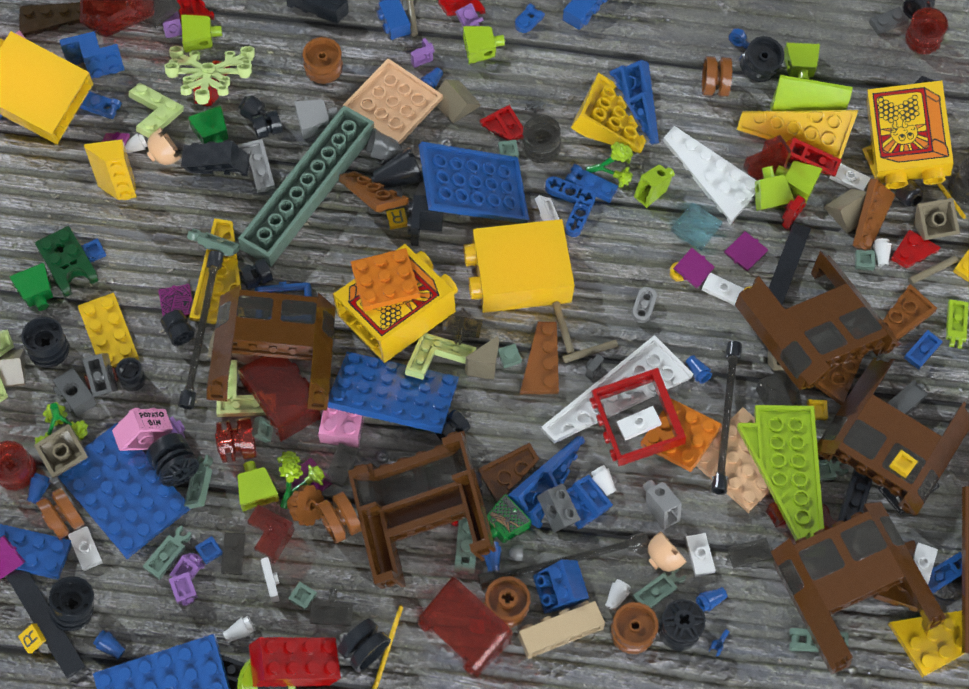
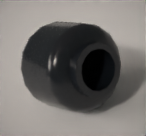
[238,95,266,122]
[895,180,923,207]

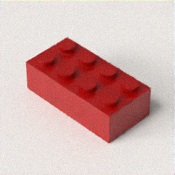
[249,637,341,687]

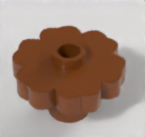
[287,484,324,526]

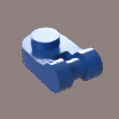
[515,3,545,33]

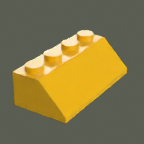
[84,139,137,200]

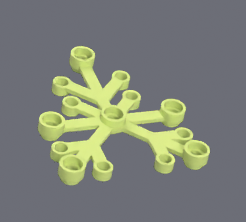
[164,46,255,105]

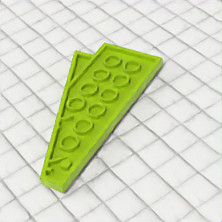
[737,405,826,558]

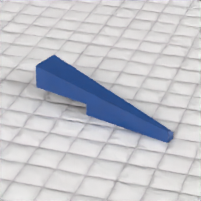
[609,60,659,145]
[507,436,585,528]

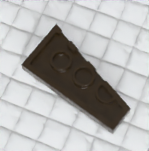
[19,2,91,38]

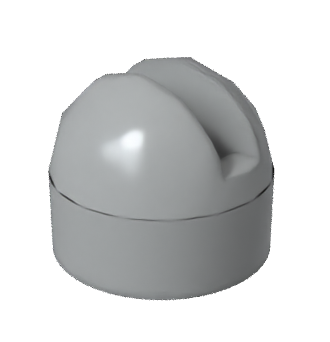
[509,545,523,561]

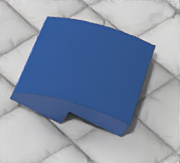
[567,475,613,529]

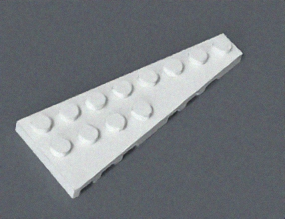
[541,335,694,443]

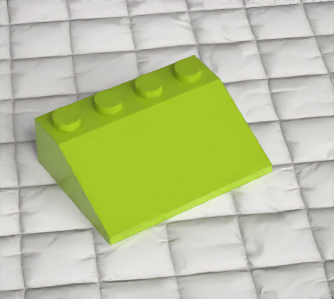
[770,75,853,111]

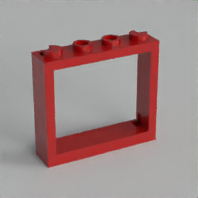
[589,368,686,467]

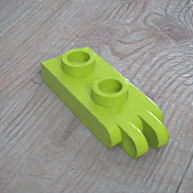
[946,299,969,349]

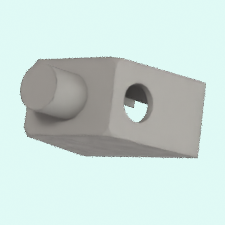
[294,99,338,140]
[643,480,682,530]

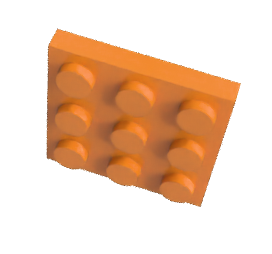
[350,248,420,311]
[640,398,722,472]

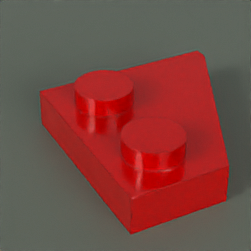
[176,0,214,22]
[438,0,485,16]
[479,104,527,141]
[782,195,806,230]
[890,229,941,269]

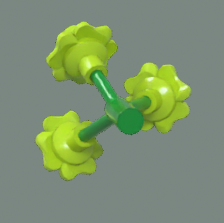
[586,142,633,187]
[34,402,88,444]
[277,451,325,509]

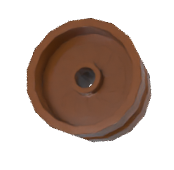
[302,37,343,84]
[702,56,732,97]
[36,487,85,540]
[316,491,362,544]
[485,577,530,628]
[610,602,658,654]

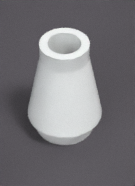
[125,133,147,154]
[873,238,892,267]
[591,465,617,496]
[605,579,631,611]
[223,616,255,643]

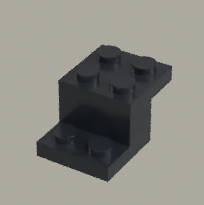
[407,195,444,246]

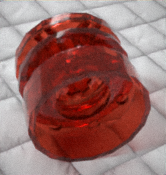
[905,7,948,54]
[215,417,257,463]
[0,441,37,491]

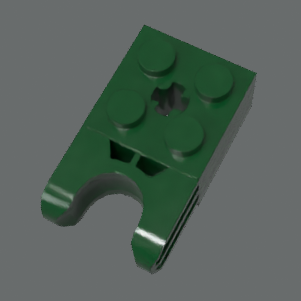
[34,225,99,297]

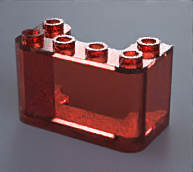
[80,0,154,37]
[238,356,321,442]

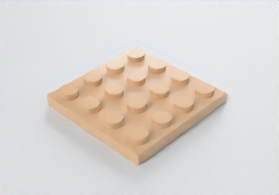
[342,59,443,144]
[696,407,770,514]

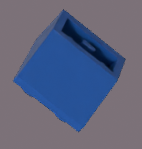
[533,559,590,614]

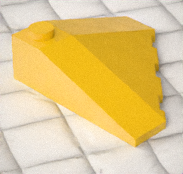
[571,73,646,153]

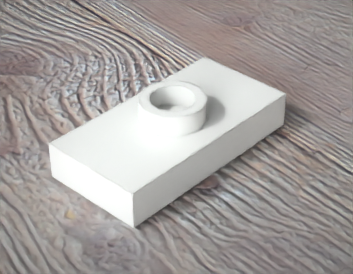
[829,163,870,191]
[535,195,559,221]
[702,273,744,306]
[617,406,661,441]
[68,526,103,571]
[685,533,716,577]
[913,542,938,584]
[261,557,280,603]

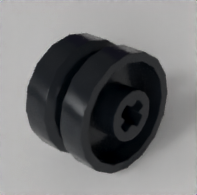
[740,36,785,82]
[337,618,391,672]

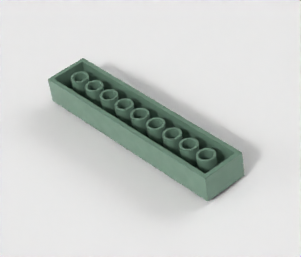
[238,105,374,267]

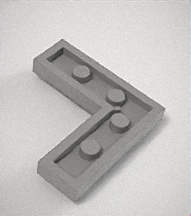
[238,139,276,193]

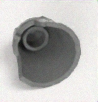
[366,128,403,165]

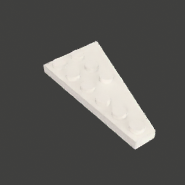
[663,126,757,225]

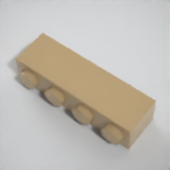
[518,601,605,659]

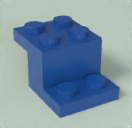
[59,31,125,79]

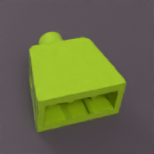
[181,15,223,53]
[463,26,505,64]
[784,43,820,80]
[775,161,822,203]
[633,165,675,208]
[755,166,794,211]
[237,461,279,512]

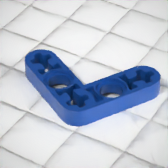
[545,176,596,237]

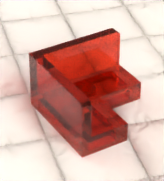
[743,135,792,180]
[247,505,295,564]

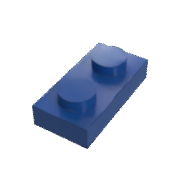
[904,330,943,370]

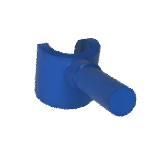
[708,630,730,656]

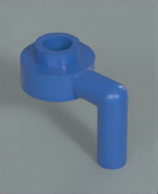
[728,28,749,60]

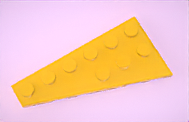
[737,110,858,159]
[189,218,245,325]
[888,610,966,678]

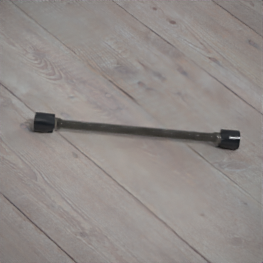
[178,251,224,410]
[711,341,742,495]

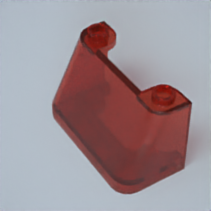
[417,577,513,677]

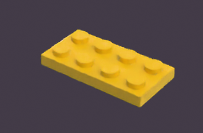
[78,293,139,368]

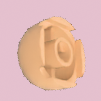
[147,128,182,165]
[648,531,687,572]

